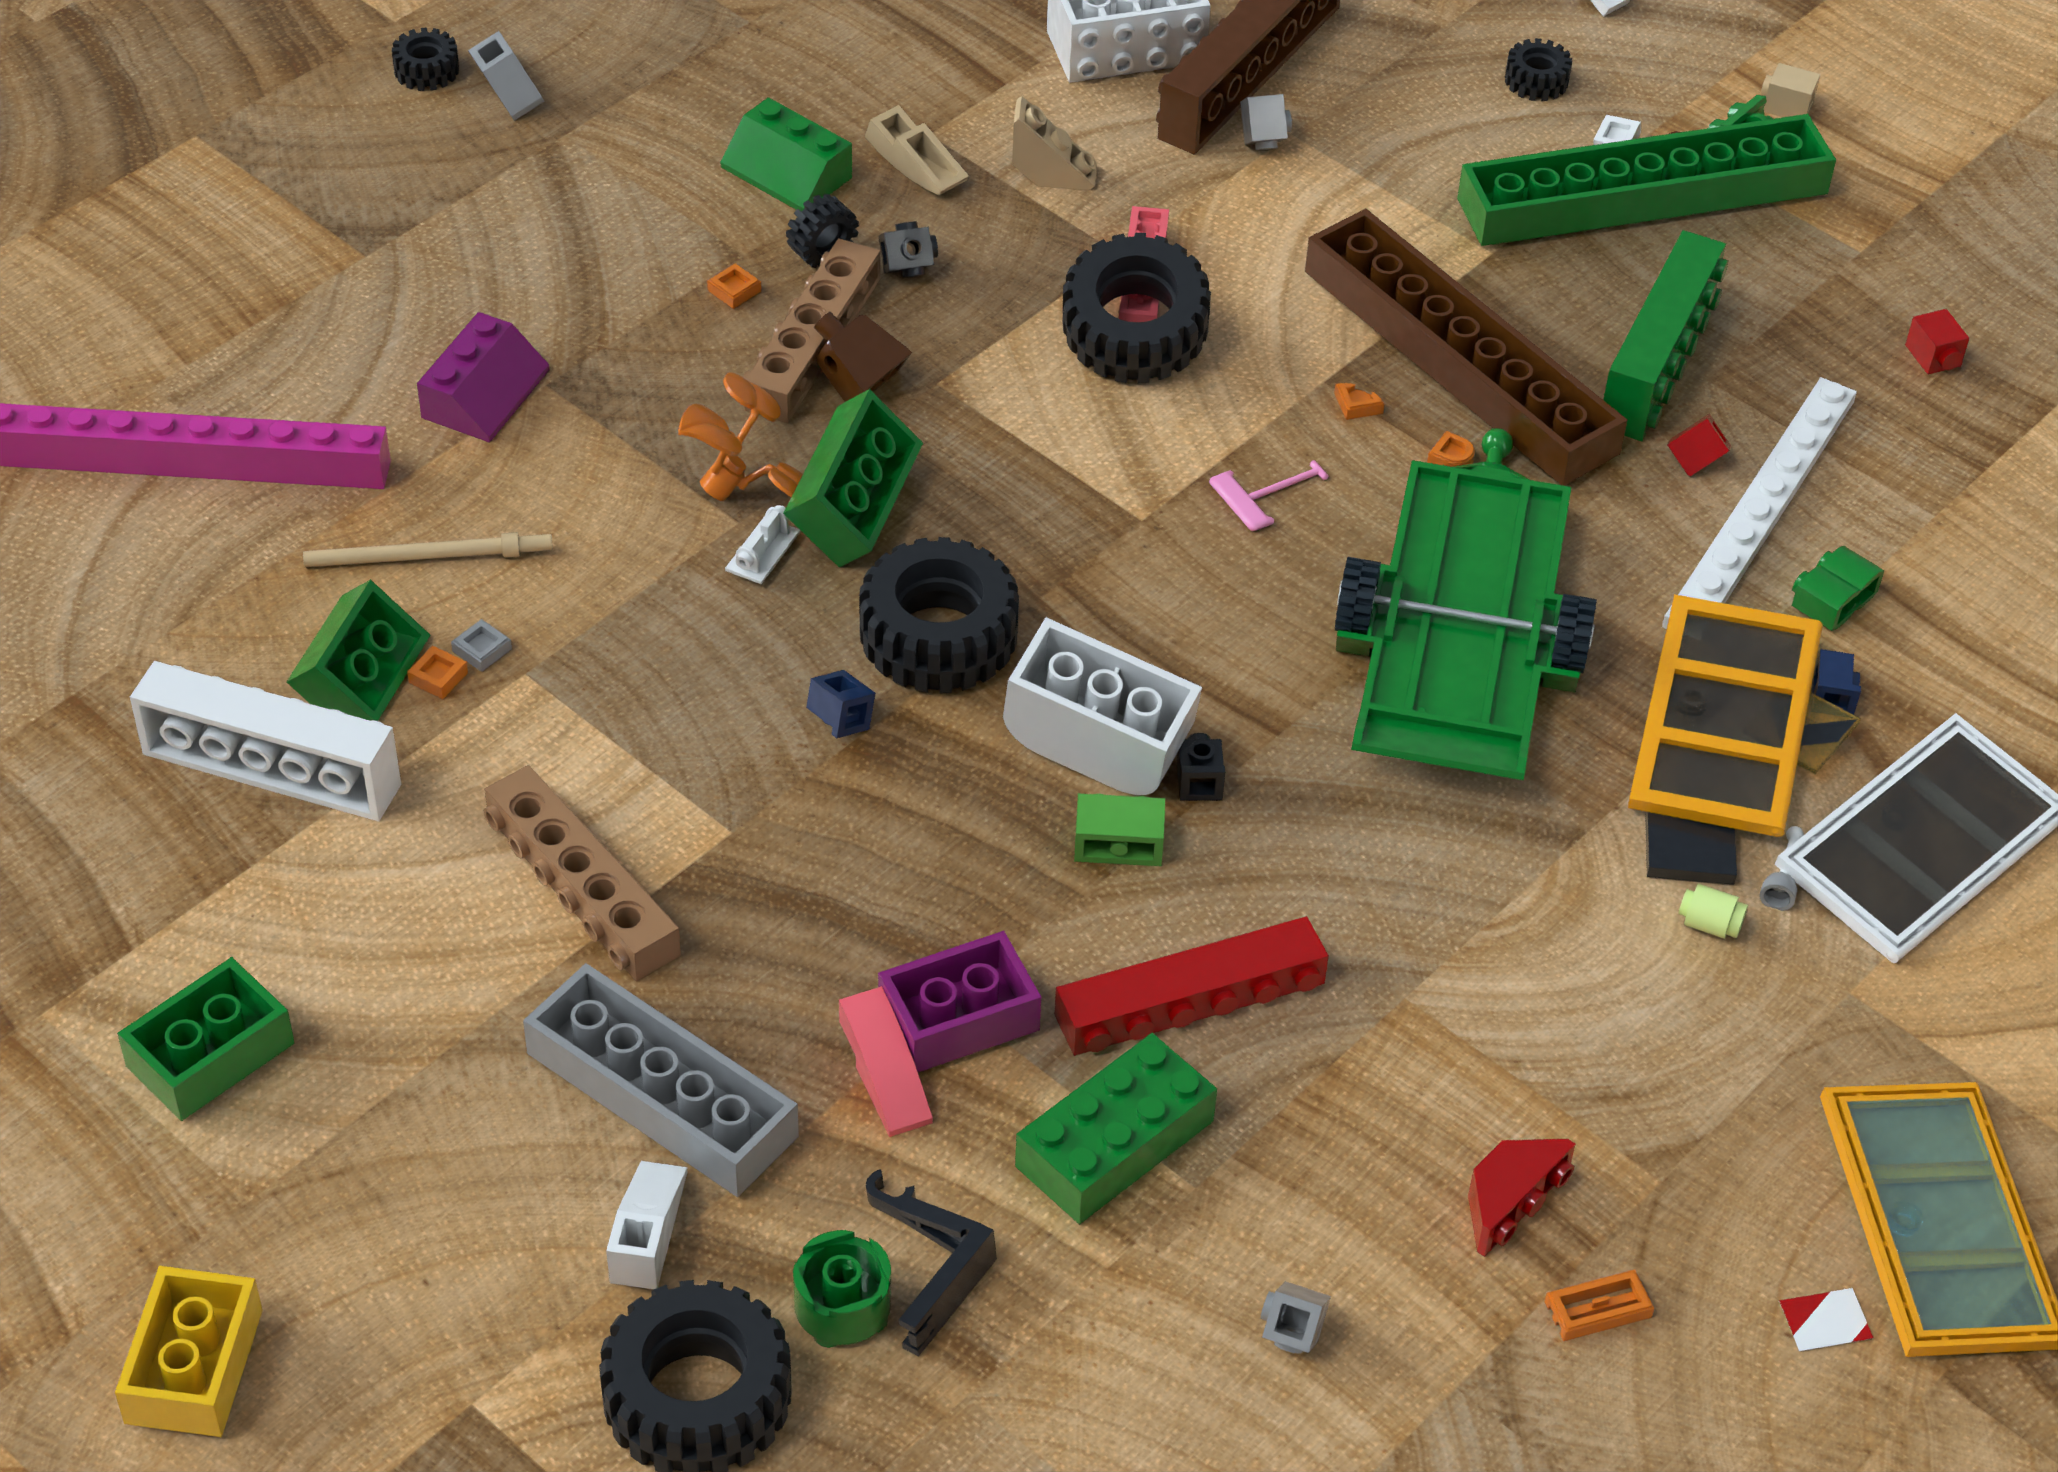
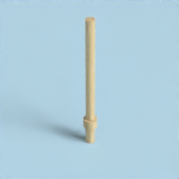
[303,532,553,567]

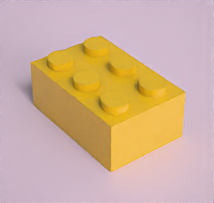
[115,1266,263,1437]

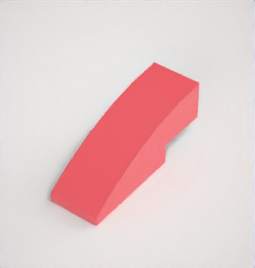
[839,986,933,1137]

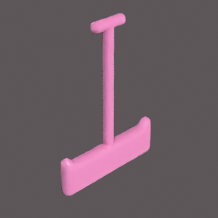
[1209,460,1329,531]

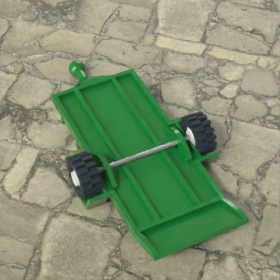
[1335,428,1597,781]

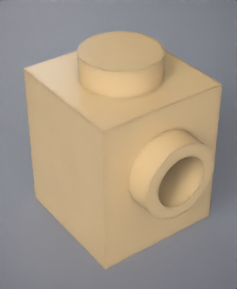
[1761,63,1820,117]

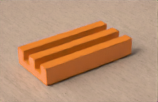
[1544,1269,1655,1341]

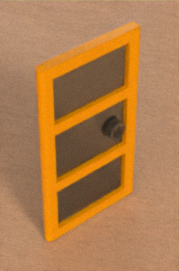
[1628,594,1823,837]

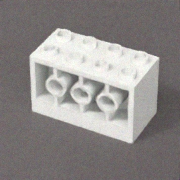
[1047,0,1211,83]

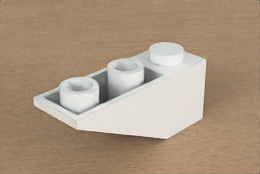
[606,1161,688,1290]

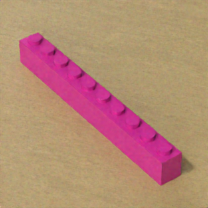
[0,403,391,489]

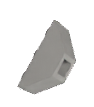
[468,31,545,121]

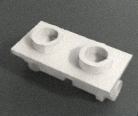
[725,505,800,584]

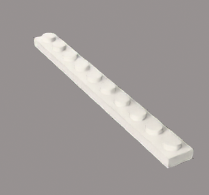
[1662,377,1857,643]

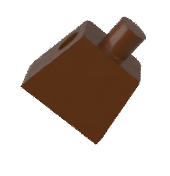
[814,311,912,402]

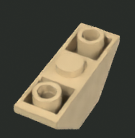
[1012,96,1097,190]

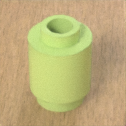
[1678,883,1748,939]

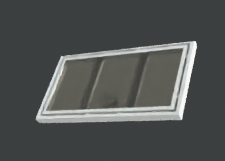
[1775,713,2058,963]

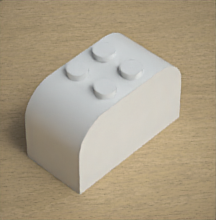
[1003,617,1202,795]

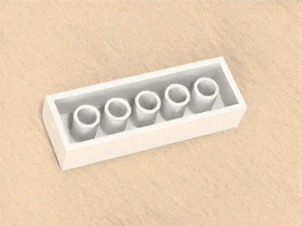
[130,661,401,822]

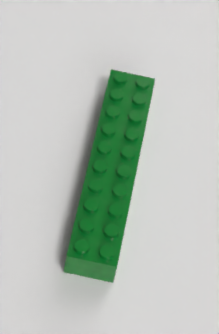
[1457,114,1836,246]

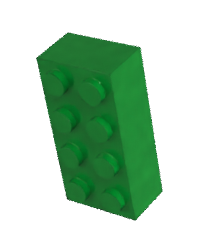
[783,389,923,567]
[1015,1033,1217,1225]

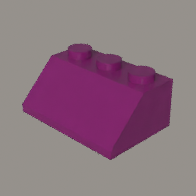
[417,312,550,443]

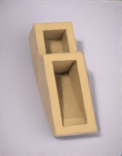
[865,105,969,195]

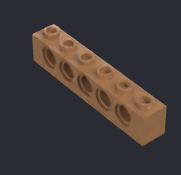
[743,238,880,423]
[483,765,681,982]

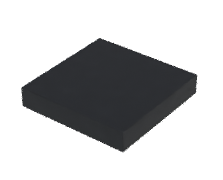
[1645,812,1737,885]

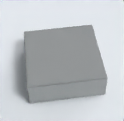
[451,619,512,672]

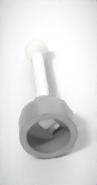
[1760,826,1804,911]

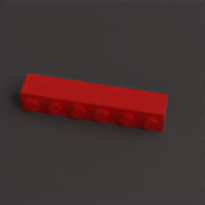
[1054,916,1329,1056]

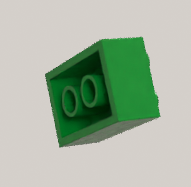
[117,957,295,1121]

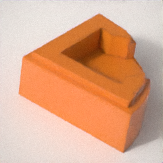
[1334,383,1385,420]

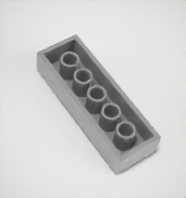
[523,963,799,1198]

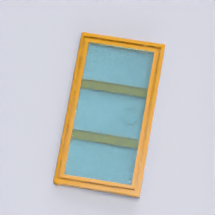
[1820,1082,2058,1357]

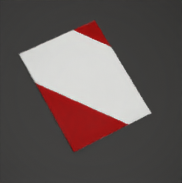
[1779,1288,1874,1351]

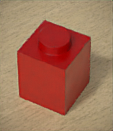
[1905,309,1970,375]

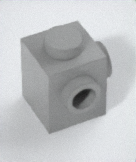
[1240,94,1292,150]
[1260,1281,1331,1354]

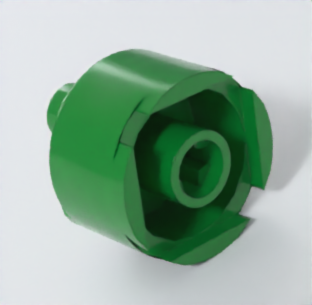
[793,1230,891,1348]

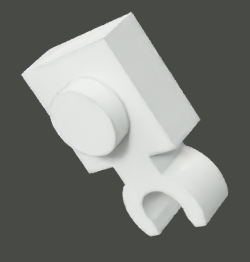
[1593,115,1641,145]

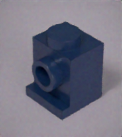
[1811,649,1861,720]
[806,670,876,739]

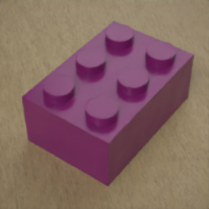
[878,931,1042,1072]

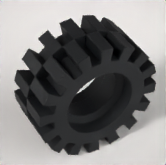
[392,28,459,91]
[1505,38,1572,101]
[786,194,859,268]

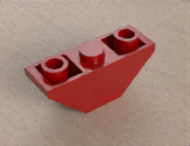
[1468,1139,1576,1257]

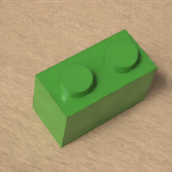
[1074,793,1165,866]

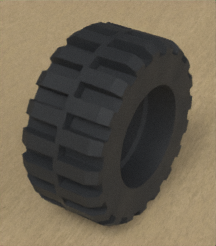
[1062,233,1211,384]
[859,537,1019,694]
[599,1280,792,1472]

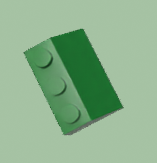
[720,97,852,212]
[286,579,431,721]

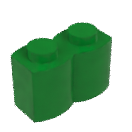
[1791,546,1885,631]

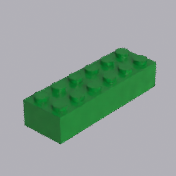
[1603,230,1729,442]

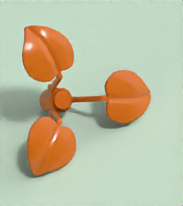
[678,372,803,501]

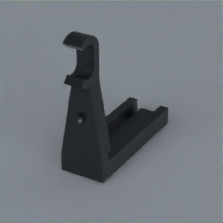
[866,1169,997,1357]

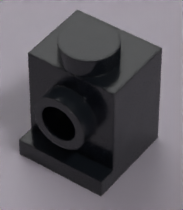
[1177,733,1226,801]

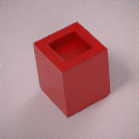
[1667,413,1731,476]

